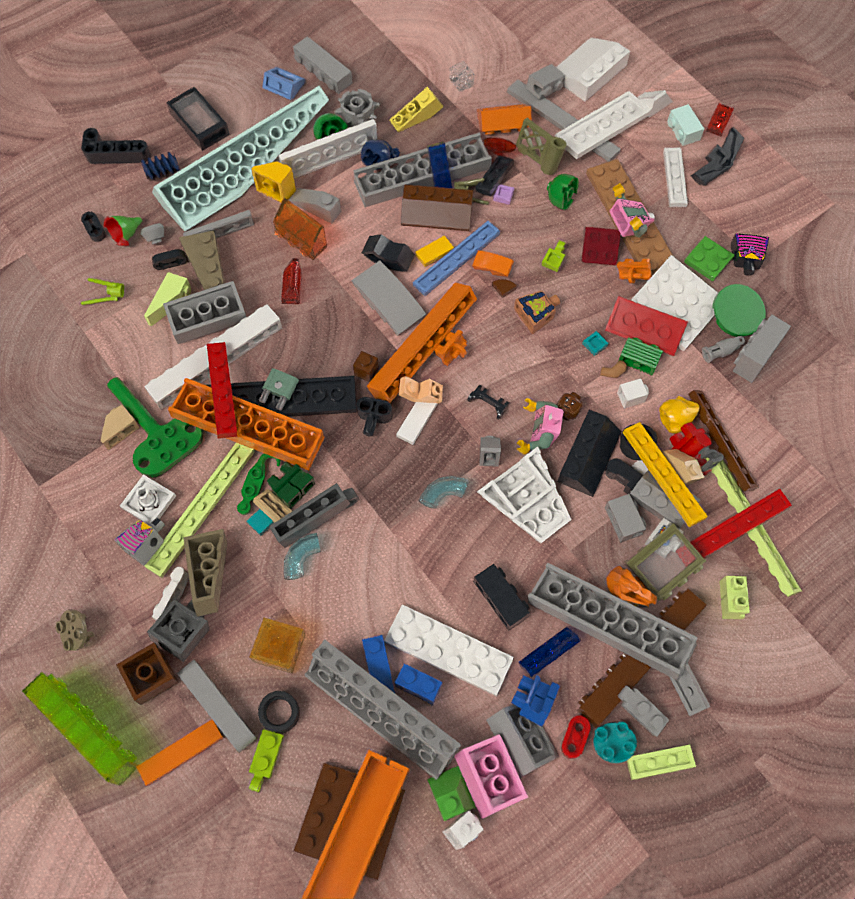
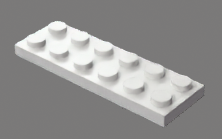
[555,91,651,159]
[279,119,377,179]
[384,605,514,696]

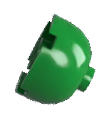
[313,113,347,140]
[547,174,579,210]

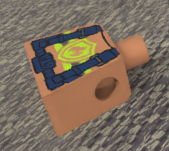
[514,291,560,334]

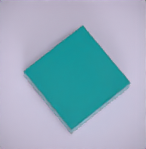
[582,331,609,356]
[246,509,275,536]

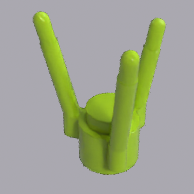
[81,278,124,305]

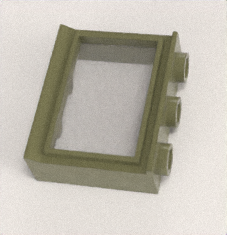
[624,523,706,601]

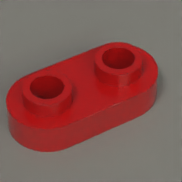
[561,716,590,759]

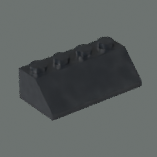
[557,409,621,497]

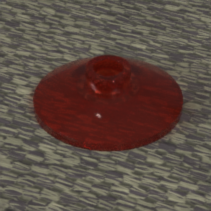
[483,137,516,155]

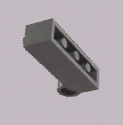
[269,483,359,548]

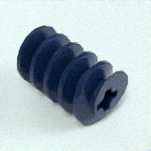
[141,152,180,180]

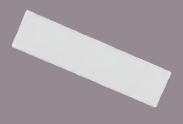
[663,148,688,207]

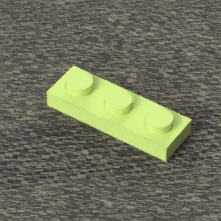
[627,745,696,780]

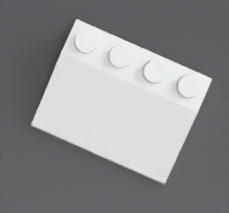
[556,38,630,102]

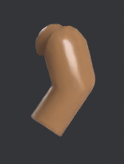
[600,361,627,378]

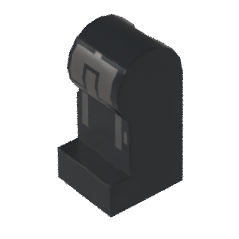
[605,458,643,494]

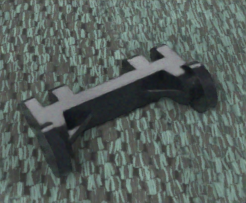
[467,385,510,420]

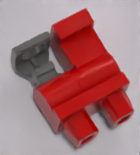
[669,422,724,477]

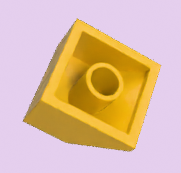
[251,161,296,205]

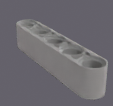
[177,660,256,753]

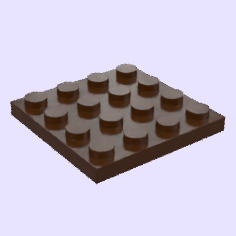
[294,763,406,880]

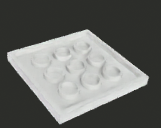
[631,255,718,351]

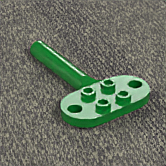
[107,377,203,477]

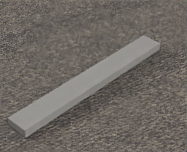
[507,80,621,162]

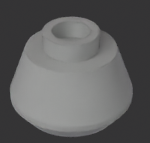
[141,223,164,245]

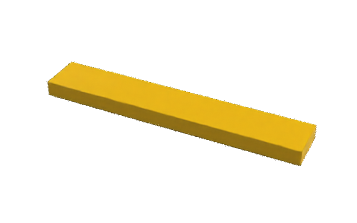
[623,422,708,528]

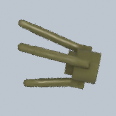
[454,178,489,205]

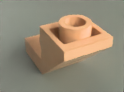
[399,376,443,403]

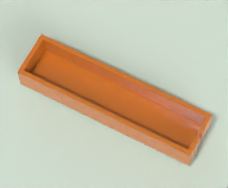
[302,750,410,899]

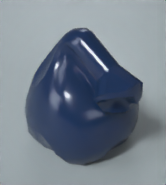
[361,139,400,170]

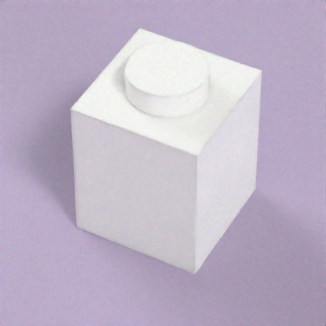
[617,379,649,409]

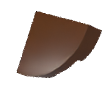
[492,279,517,298]

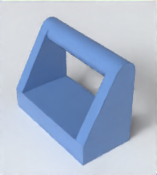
[262,67,305,100]

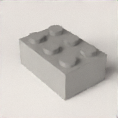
[733,314,791,383]

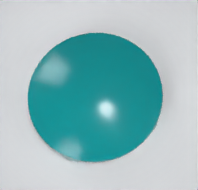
[593,722,637,763]

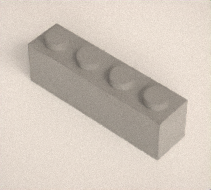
[293,36,352,94]

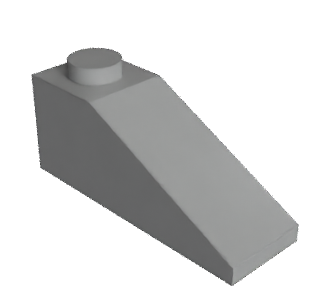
[289,188,341,224]

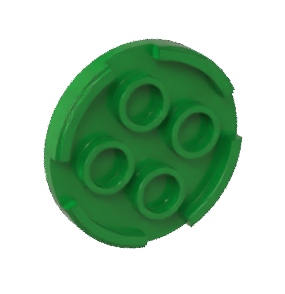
[712,284,766,337]

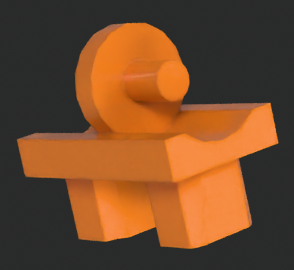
[617,259,652,284]
[434,329,467,366]

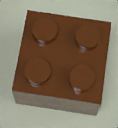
[116,642,179,705]

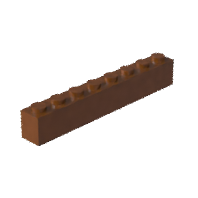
[577,588,707,728]

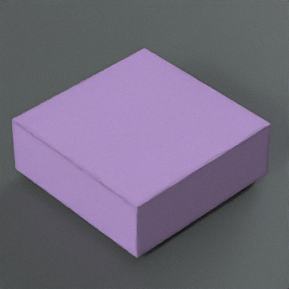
[493,184,514,205]

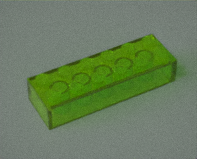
[22,672,138,786]

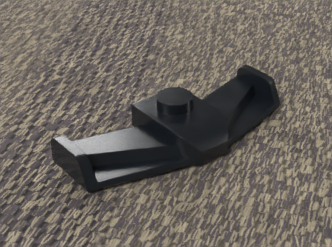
[691,127,744,185]

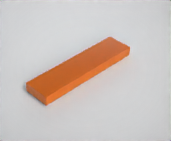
[136,719,224,786]

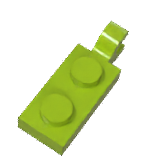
[249,729,284,792]

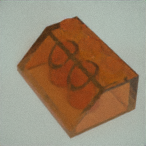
[273,198,327,260]

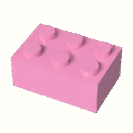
[455,734,528,819]

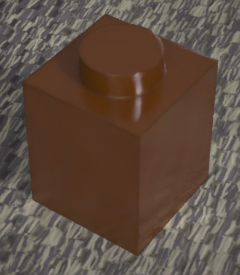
[353,351,379,382]

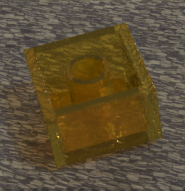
[249,618,306,674]

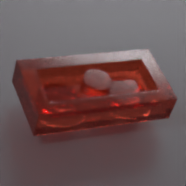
[706,103,734,137]

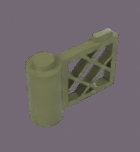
[515,118,567,175]

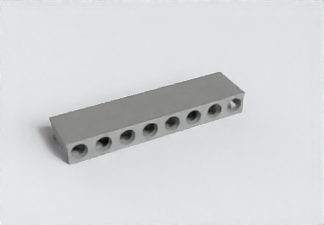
[353,133,492,207]
[528,563,698,681]
[304,639,461,780]

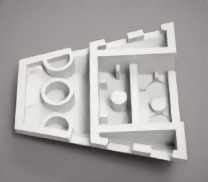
[477,447,571,543]

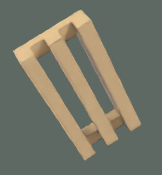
[253,489,292,522]

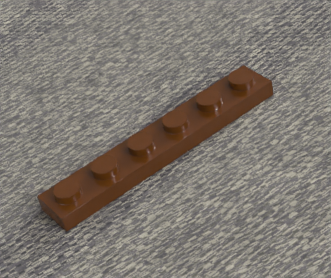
[688,390,758,492]

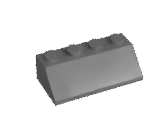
[163,281,246,344]

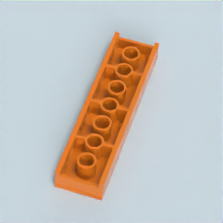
[168,378,325,471]

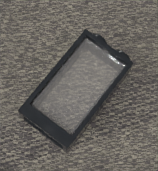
[166,87,230,151]

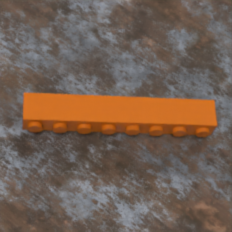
[367,282,477,403]

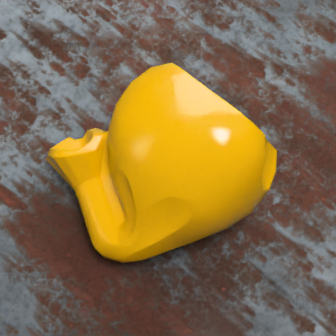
[659,396,699,434]

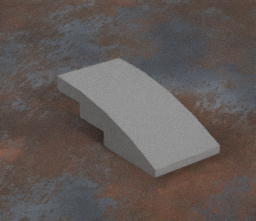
[352,261,426,336]

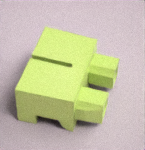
[719,576,750,619]

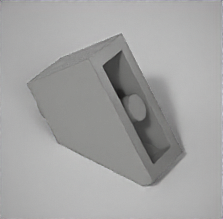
[479,436,501,467]

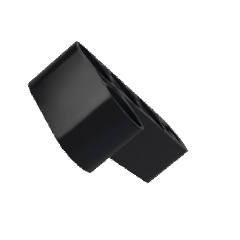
[81,128,151,164]

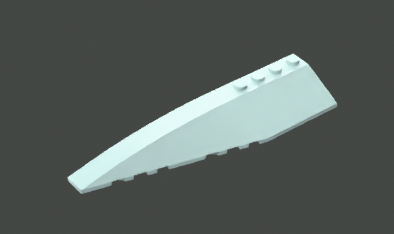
[152,86,329,232]

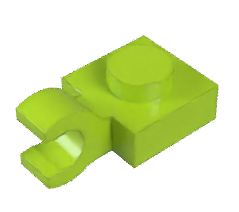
[541,240,566,272]

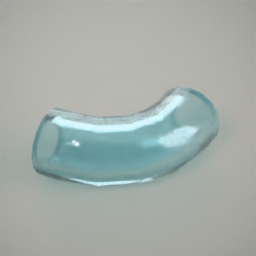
[418,476,469,509]
[283,533,321,580]

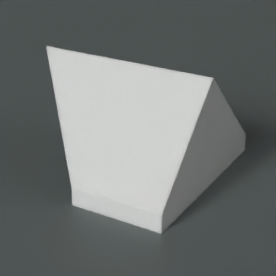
[637,90,673,117]

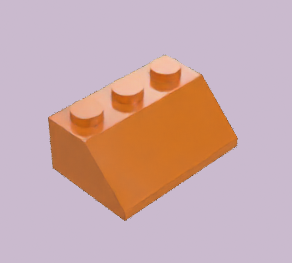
[477,104,532,134]

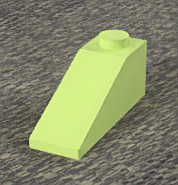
[144,272,191,326]

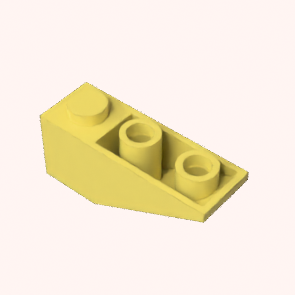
[390,87,443,132]

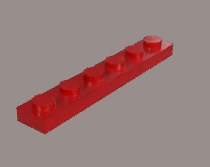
[206,342,238,439]
[675,489,792,568]

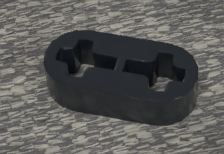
[81,211,106,242]
[152,249,186,270]

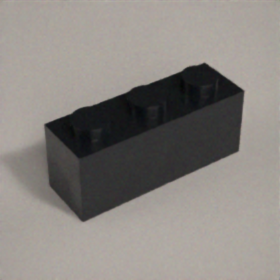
[473,564,530,631]

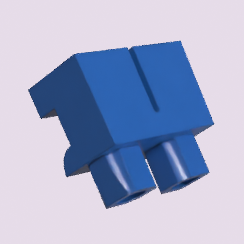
[511,675,560,727]

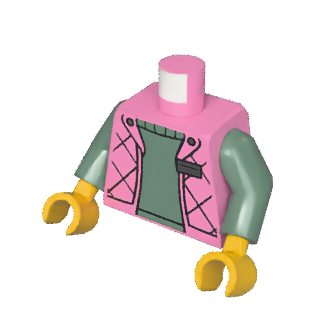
[609,183,654,238]
[516,398,563,455]

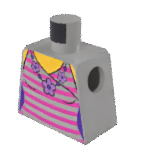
[114,517,165,566]

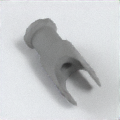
[702,336,745,363]

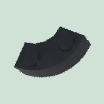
[361,234,415,272]

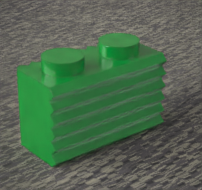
[618,337,663,375]

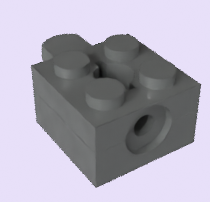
[147,599,210,662]

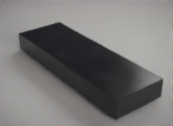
[475,155,514,196]

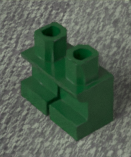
[267,462,315,509]

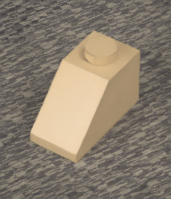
[101,405,140,450]
[662,449,704,486]

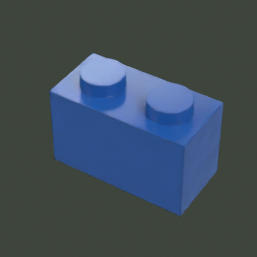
[395,664,442,705]

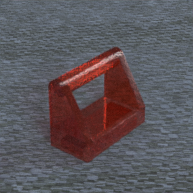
[281,258,302,304]

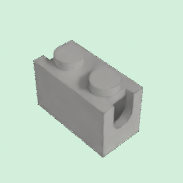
[526,64,565,100]
[605,494,646,543]

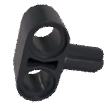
[356,397,392,437]

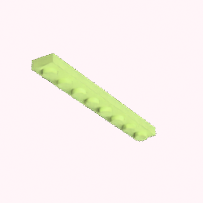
[145,443,255,578]
[706,458,802,597]

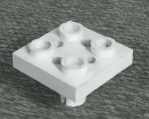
[120,475,176,525]

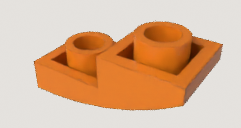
[472,250,514,277]

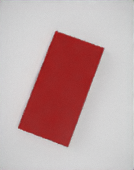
[605,296,688,356]

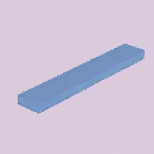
[413,221,500,296]

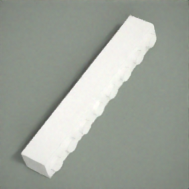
[144,304,282,410]

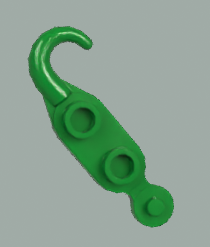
[237,454,281,515]

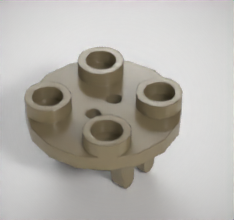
[55,609,94,651]

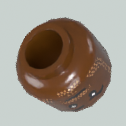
[556,392,584,421]

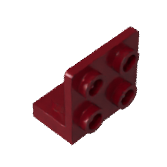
[581,227,621,266]

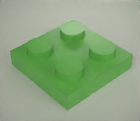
[684,236,734,282]

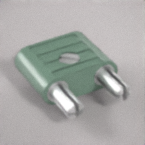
[259,368,299,410]

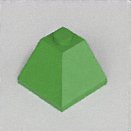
[427,766,476,822]

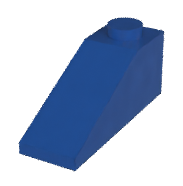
[362,635,395,693]

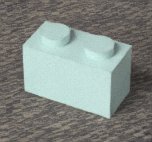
[667,104,704,146]

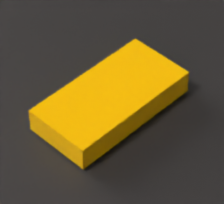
[415,235,454,267]

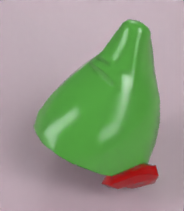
[103,216,142,247]

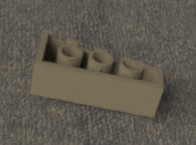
[179,231,225,290]
[183,529,227,617]

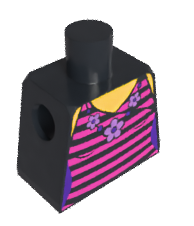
[731,233,769,276]

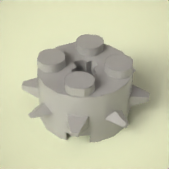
[335,89,380,127]

